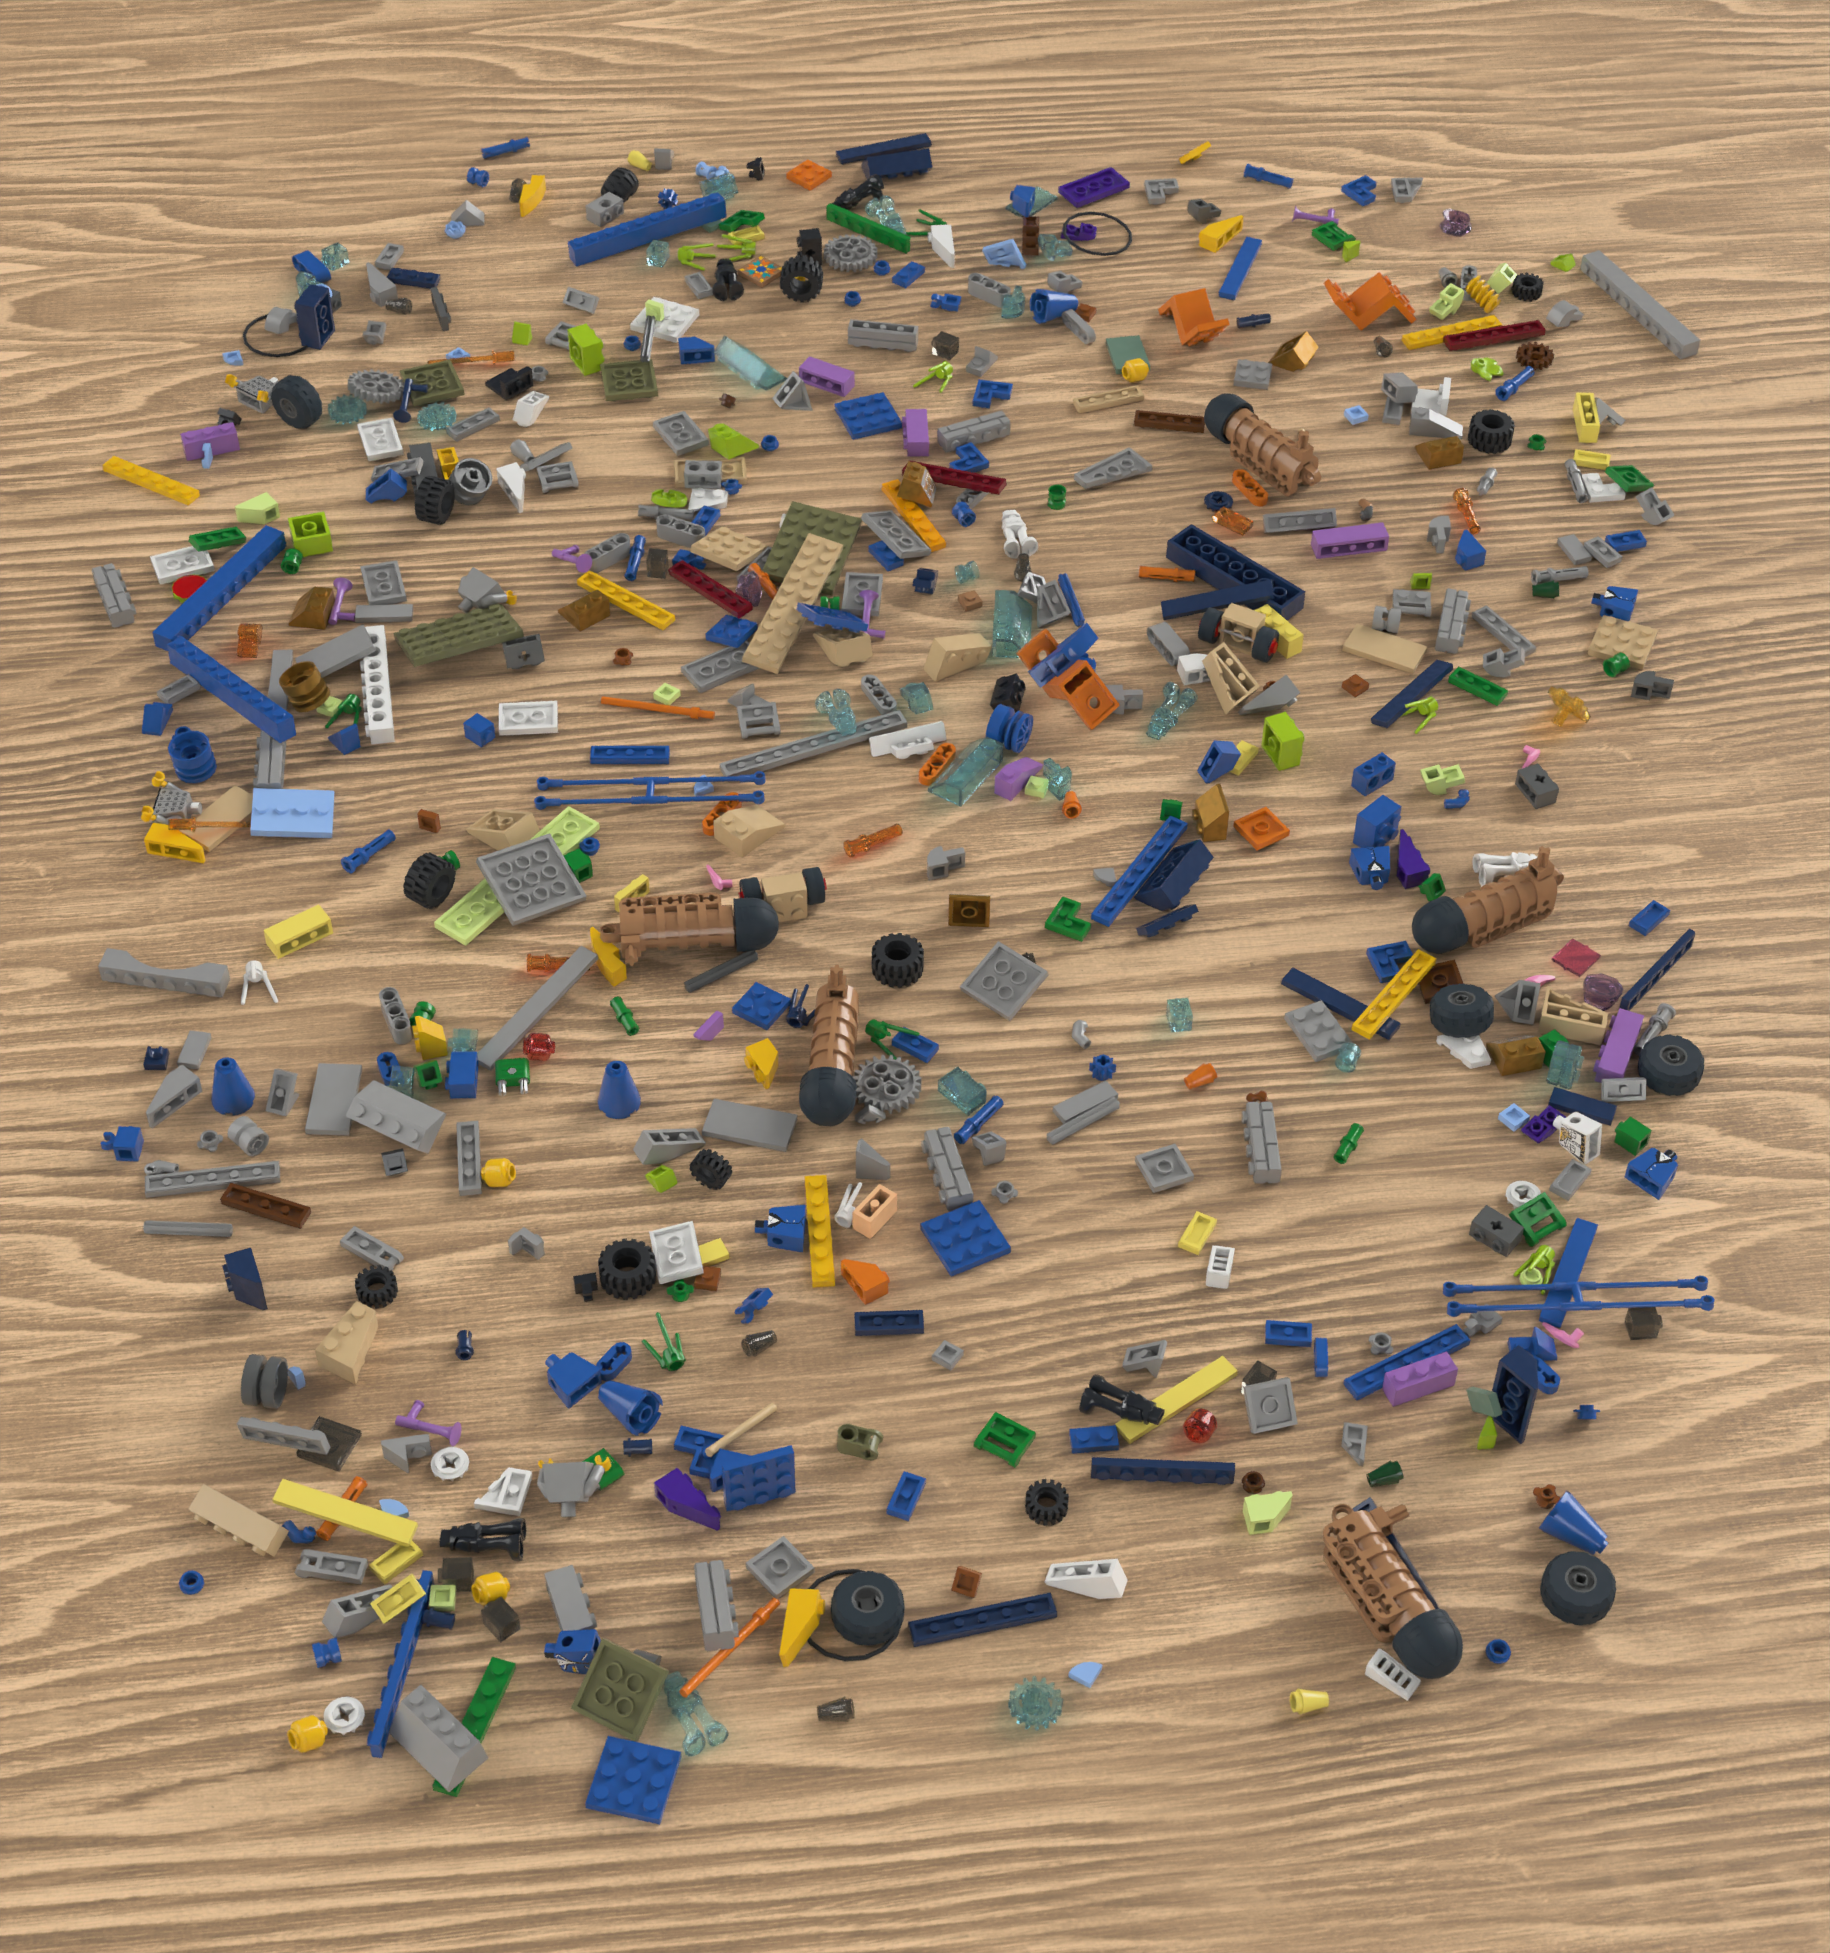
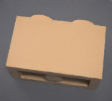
[852,1184,897,1239]

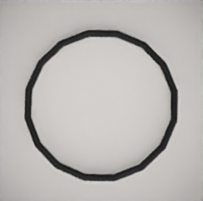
[1063,211,1132,256]
[243,313,308,357]
[807,1569,901,1661]

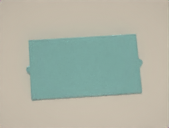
[1006,187,1057,218]

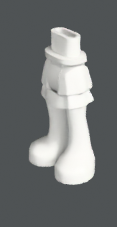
[1002,510,1038,559]
[1472,852,1538,887]

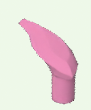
[1521,745,1540,769]
[706,864,732,890]
[1525,975,1555,986]
[1542,1322,1584,1348]

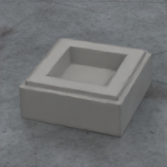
[932,1340,964,1370]

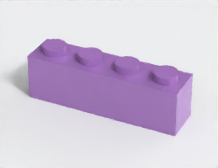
[1311,522,1389,559]
[1593,1008,1644,1083]

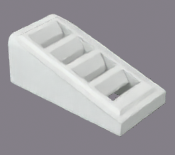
[1206,1245,1235,1289]
[1365,1648,1421,1701]

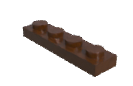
[1134,410,1205,433]
[220,1183,311,1229]

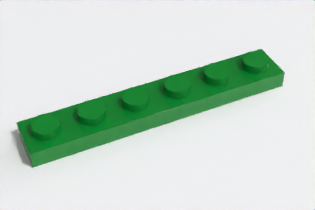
[826,203,910,254]
[432,1656,516,1797]

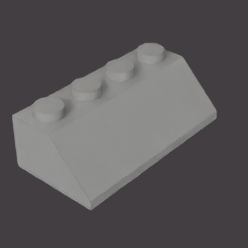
[346,1080,446,1154]
[389,1685,488,1792]

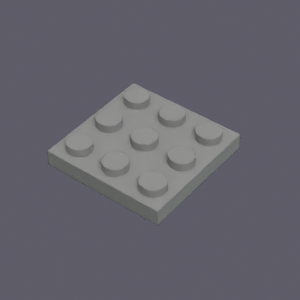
[960,941,1048,1021]

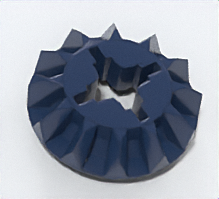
[1204,491,1233,513]

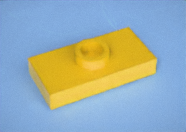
[1179,141,1211,164]

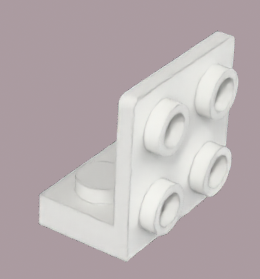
[1411,377,1451,416]

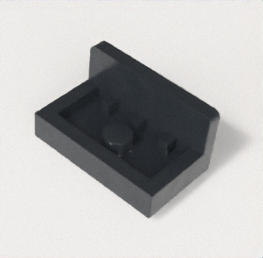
[990,673,1026,713]

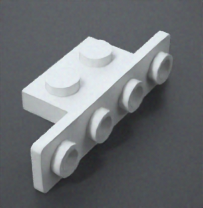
[869,721,946,759]

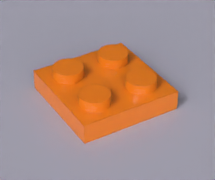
[786,159,832,191]
[1233,807,1290,851]

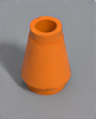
[1062,791,1082,819]
[1184,1063,1217,1090]

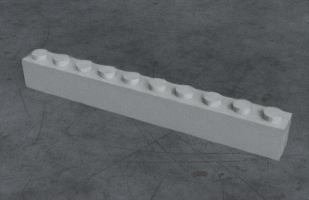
[1580,250,1700,360]

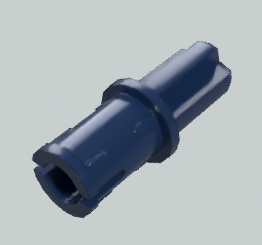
[1236,313,1271,329]

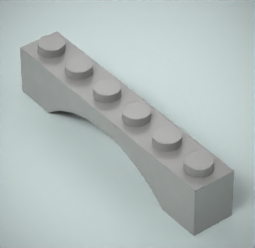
[98,948,230,998]

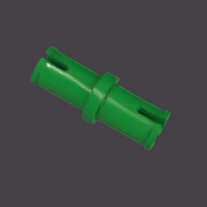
[610,996,640,1036]
[1333,1123,1364,1164]

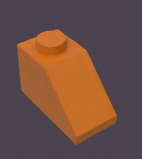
[841,1259,890,1305]

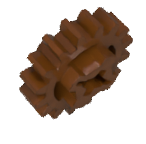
[1516,342,1554,371]

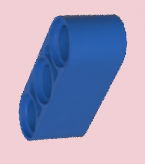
[292,250,331,285]

